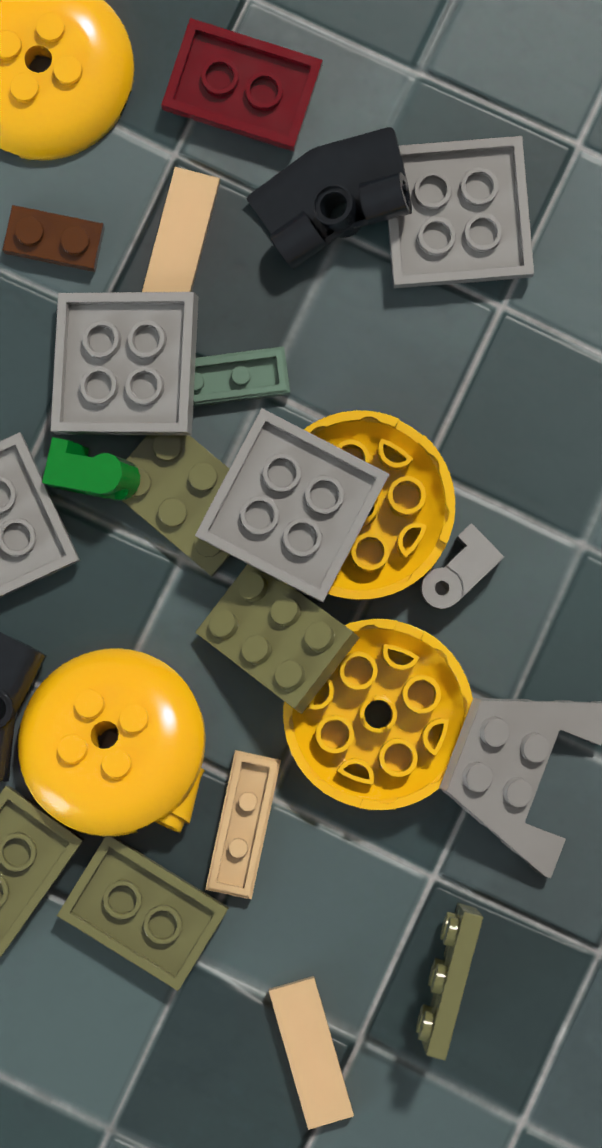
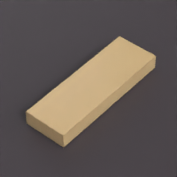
[142,167,220,292]
[205,750,281,899]
[269,976,354,1130]

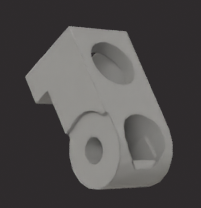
[420,523,504,610]

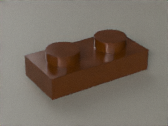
[3,205,105,272]

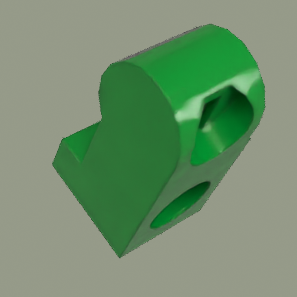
[42,437,140,500]

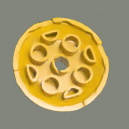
[0,0,135,160]
[303,410,455,600]
[283,619,473,810]
[18,648,206,836]

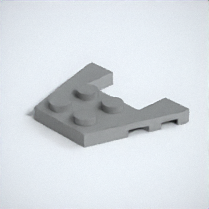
[439,698,602,879]

